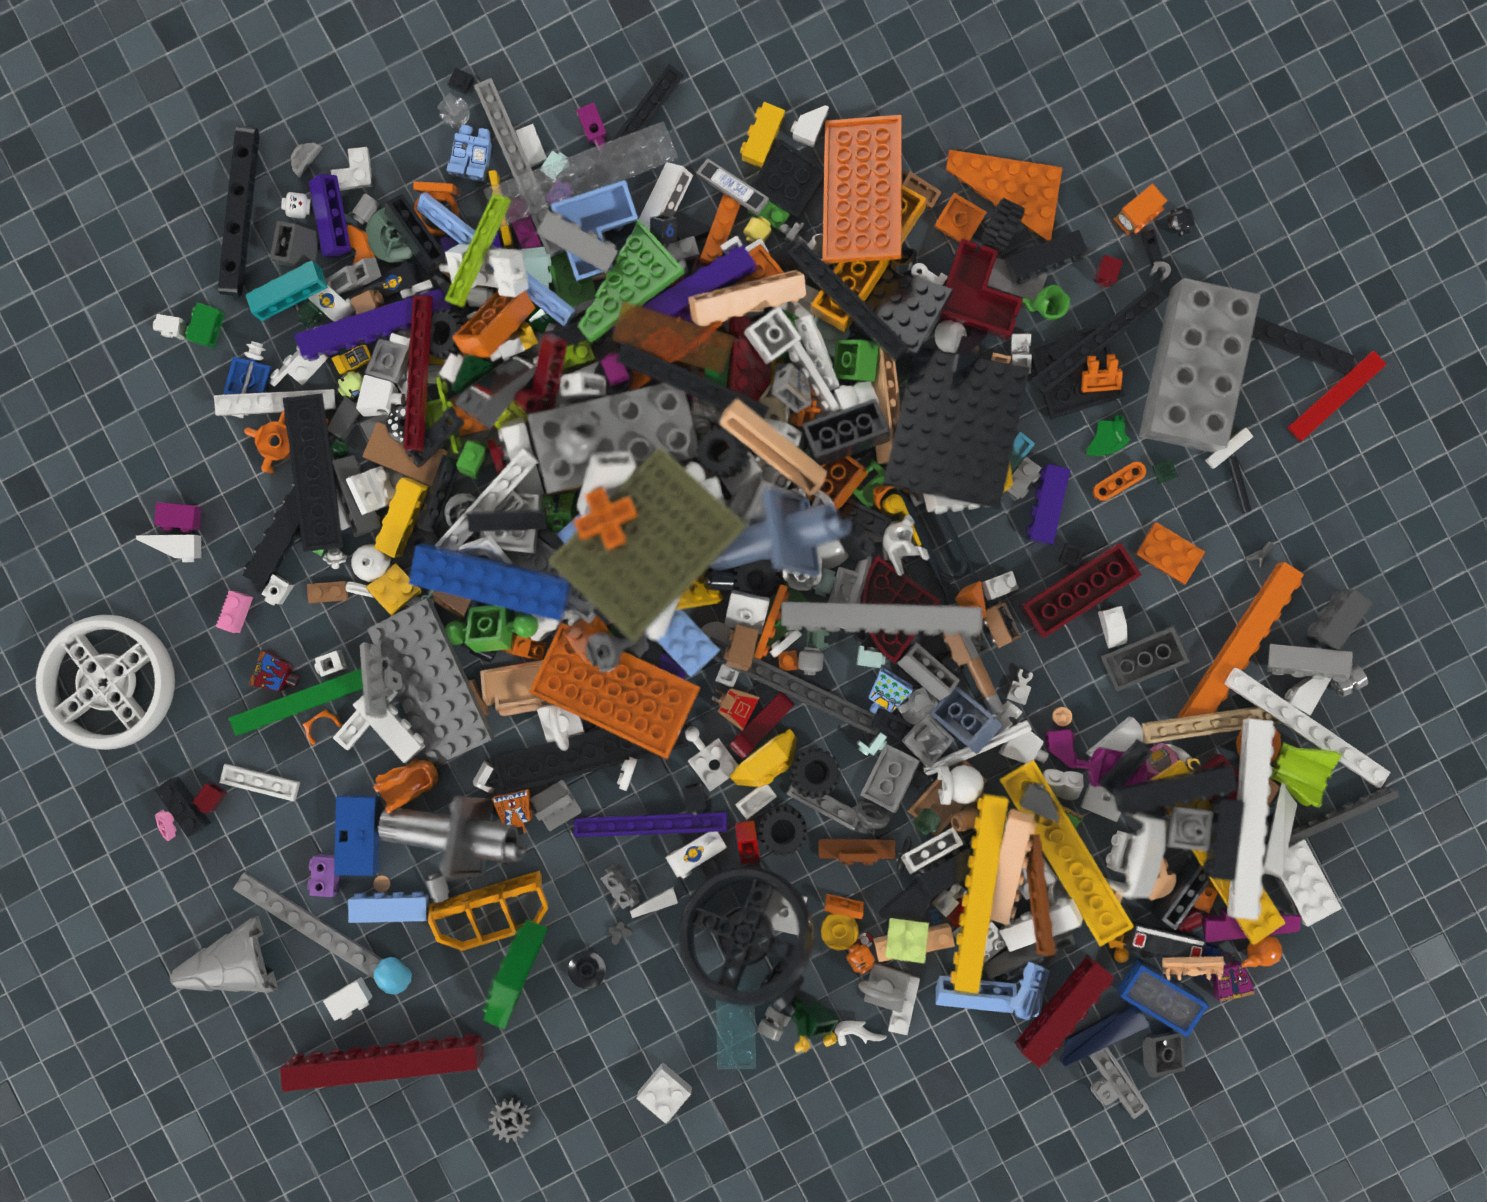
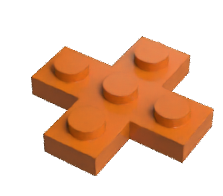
[573,487,638,550]

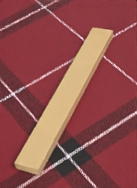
[1142,707,1282,744]

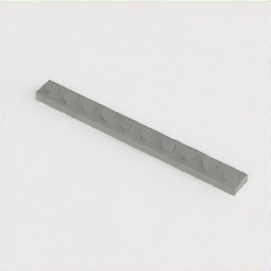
[474,78,566,257]
[233,872,382,979]

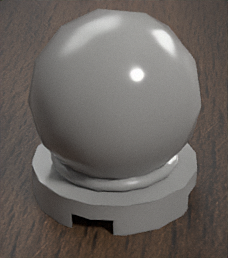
[557,412,604,463]

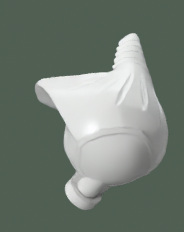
[883,514,929,575]

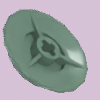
[366,208,414,263]

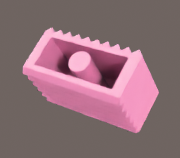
[216,591,253,633]

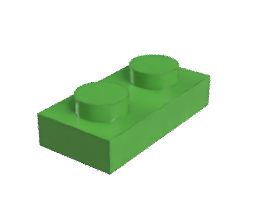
[748,201,790,232]

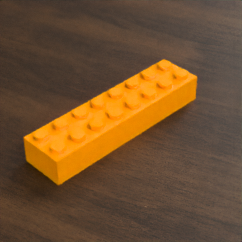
[811,185,926,332]

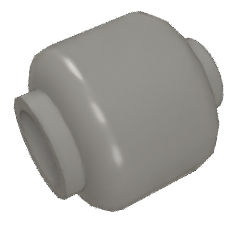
[798,647,824,675]

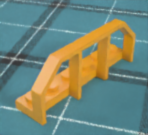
[428,871,548,951]

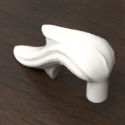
[835,1021,887,1046]

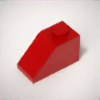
[735,821,760,865]

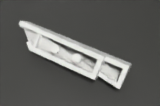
[1263,783,1297,878]

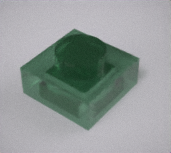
[1152,459,1179,484]

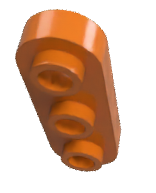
[1093,462,1146,501]

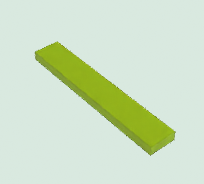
[445,193,511,307]

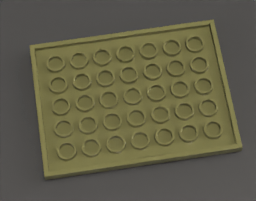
[548,447,747,643]

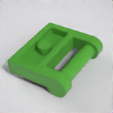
[853,459,888,509]

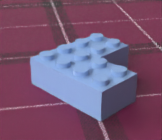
[551,180,638,282]

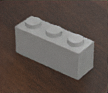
[897,642,960,701]

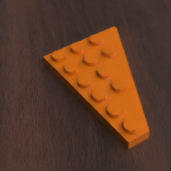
[945,150,1062,242]

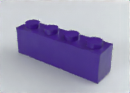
[309,174,351,257]
[1026,464,1071,545]

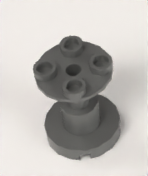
[586,628,649,672]

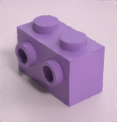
[307,854,339,897]

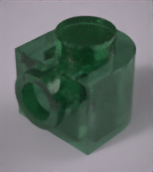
[296,301,323,328]
[914,808,942,836]

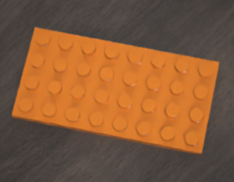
[823,115,902,263]
[529,623,701,759]

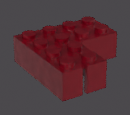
[940,239,1023,340]

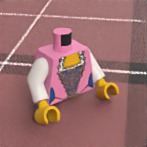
[1144,743,1201,781]

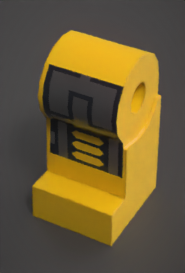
[331,345,371,376]

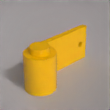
[880,494,922,547]

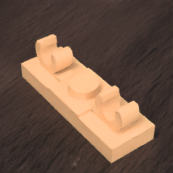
[1162,957,1224,980]

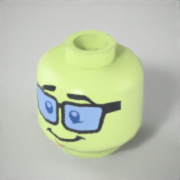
[338,371,363,399]

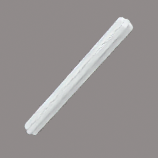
[923,721,1032,776]

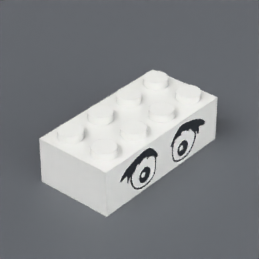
[1264,839,1342,927]

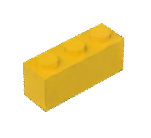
[740,102,785,168]

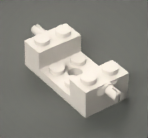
[439,244,529,297]

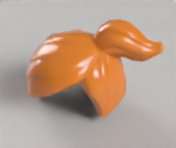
[1241,935,1282,968]

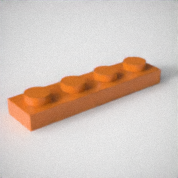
[700,194,741,265]
[753,584,790,659]

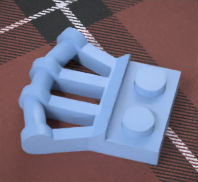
[1010,962,1050,1020]

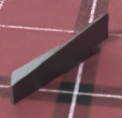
[984,930,1075,980]

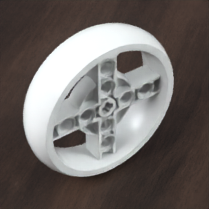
[36,615,175,750]

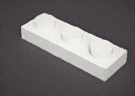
[888,975,920,1035]

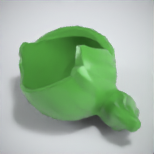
[1021,285,1071,320]

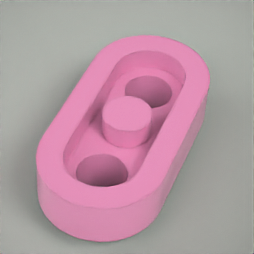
[155,810,177,841]

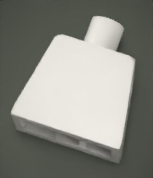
[558,373,606,398]
[356,375,406,416]
[998,722,1049,764]

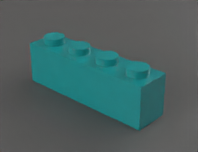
[246,261,328,321]

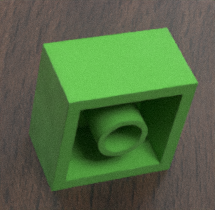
[833,340,878,382]

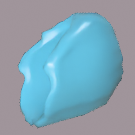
[373,957,412,995]

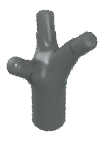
[1245,541,1274,568]

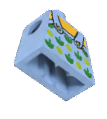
[869,666,913,714]

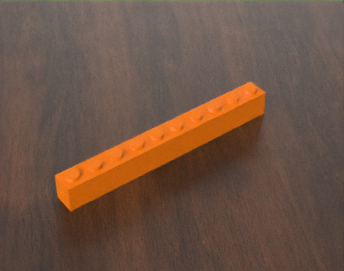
[1177,562,1304,718]

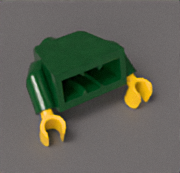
[791,996,839,1052]

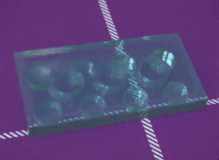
[716,989,756,1070]

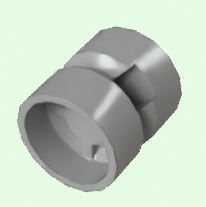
[1330,663,1368,697]
[757,1004,792,1041]

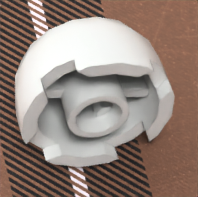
[351,544,391,582]

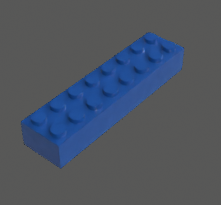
[409,543,572,621]

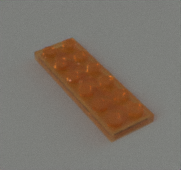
[612,301,735,374]

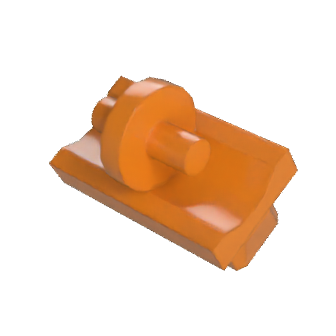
[790,394,822,428]

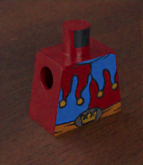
[248,650,300,691]

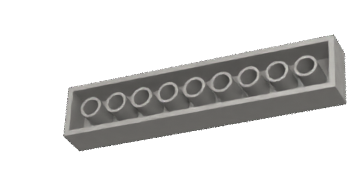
[782,602,983,636]

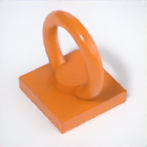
[413,182,460,236]

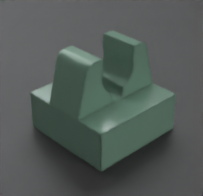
[807,629,829,649]

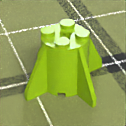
[1269,742,1342,807]

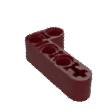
[514,333,567,413]
[729,692,795,759]

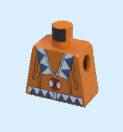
[492,788,532,835]

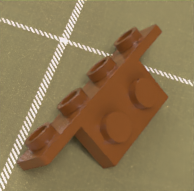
[818,839,895,865]

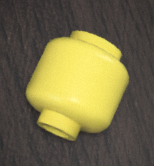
[743,216,772,244]

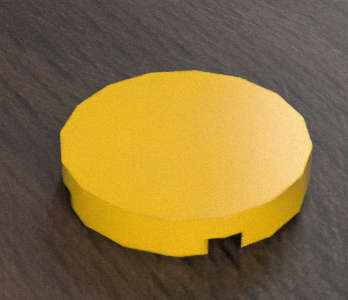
[820,913,859,951]

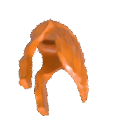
[373,758,439,814]

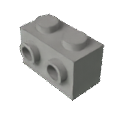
[1004,457,1041,501]

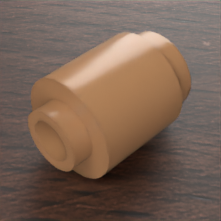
[951,808,979,832]

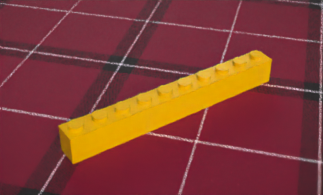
[950,793,1008,993]

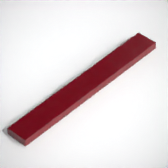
[404,295,433,451]

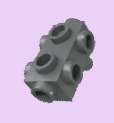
[600,863,640,911]

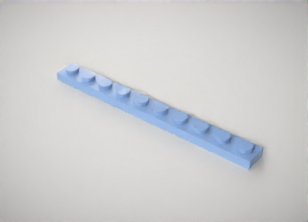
[416,192,575,326]

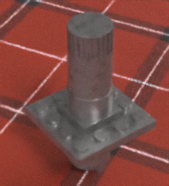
[378,796,527,878]

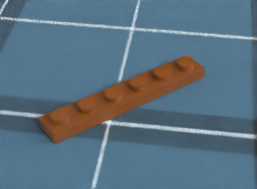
[1025,834,1055,955]

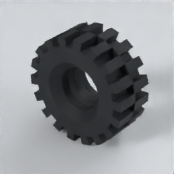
[732,559,780,598]

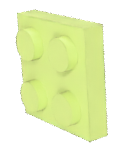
[885,918,929,963]

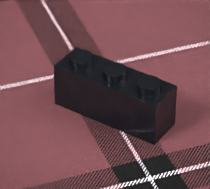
[154,776,211,837]

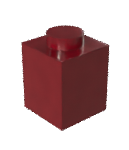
[1093,255,1123,287]
[192,782,228,813]

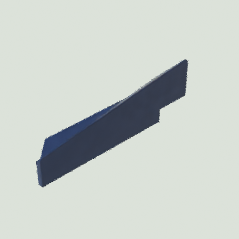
[1060,1005,1150,1067]

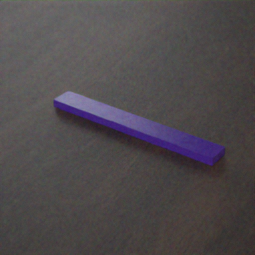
[574,812,728,837]

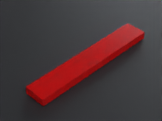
[1287,350,1387,442]

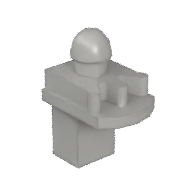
[780,222,808,246]

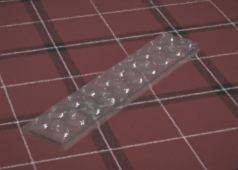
[484,121,678,228]

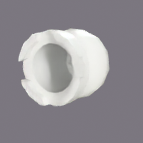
[938,765,984,805]

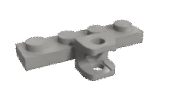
[360,642,402,719]
[1089,1047,1149,1119]

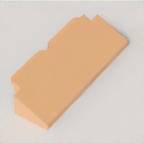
[480,660,550,716]

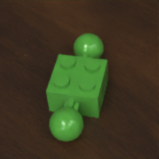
[444,605,538,652]

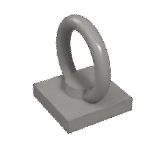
[859,963,911,1013]

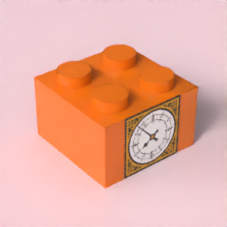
[1114,183,1167,236]

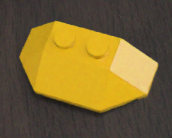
[729,729,798,787]

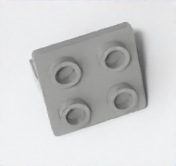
[530,779,582,831]

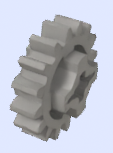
[488,1098,531,1143]

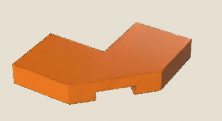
[347,225,375,265]

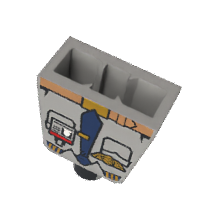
[772,363,811,413]

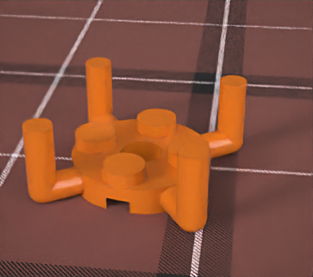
[244,411,290,474]

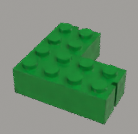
[483,919,548,1030]

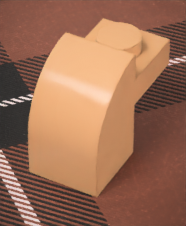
[1146,858,1176,900]

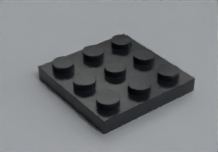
[750,139,824,220]

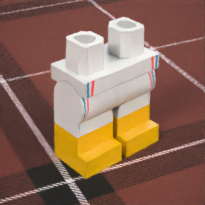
[489,320,538,362]

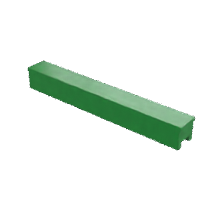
[228,669,363,736]

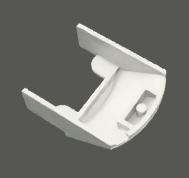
[1105,811,1168,898]

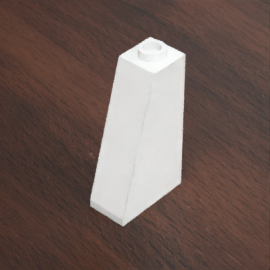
[577,452,636,517]

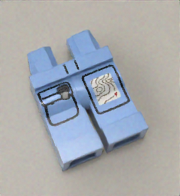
[447,125,492,182]

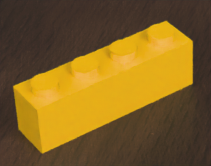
[374,477,429,558]

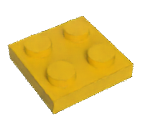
[366,563,421,616]

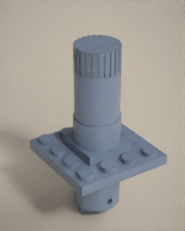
[710,488,851,576]

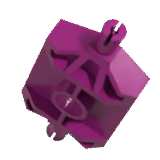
[1075,747,1158,787]

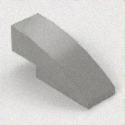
[325,258,381,296]

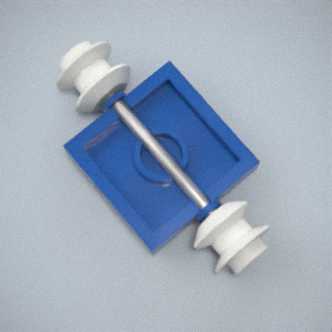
[224,341,273,419]

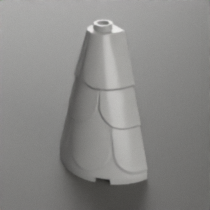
[170,916,278,993]

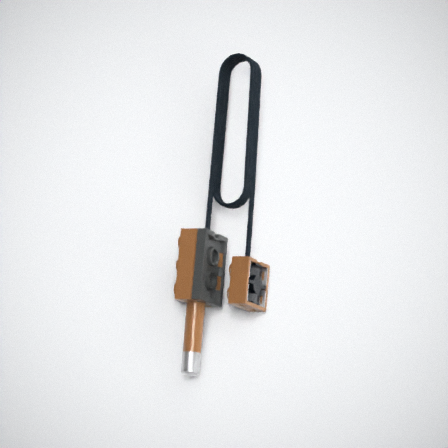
[895,488,1022,715]

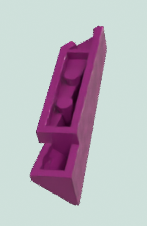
[1202,907,1301,942]

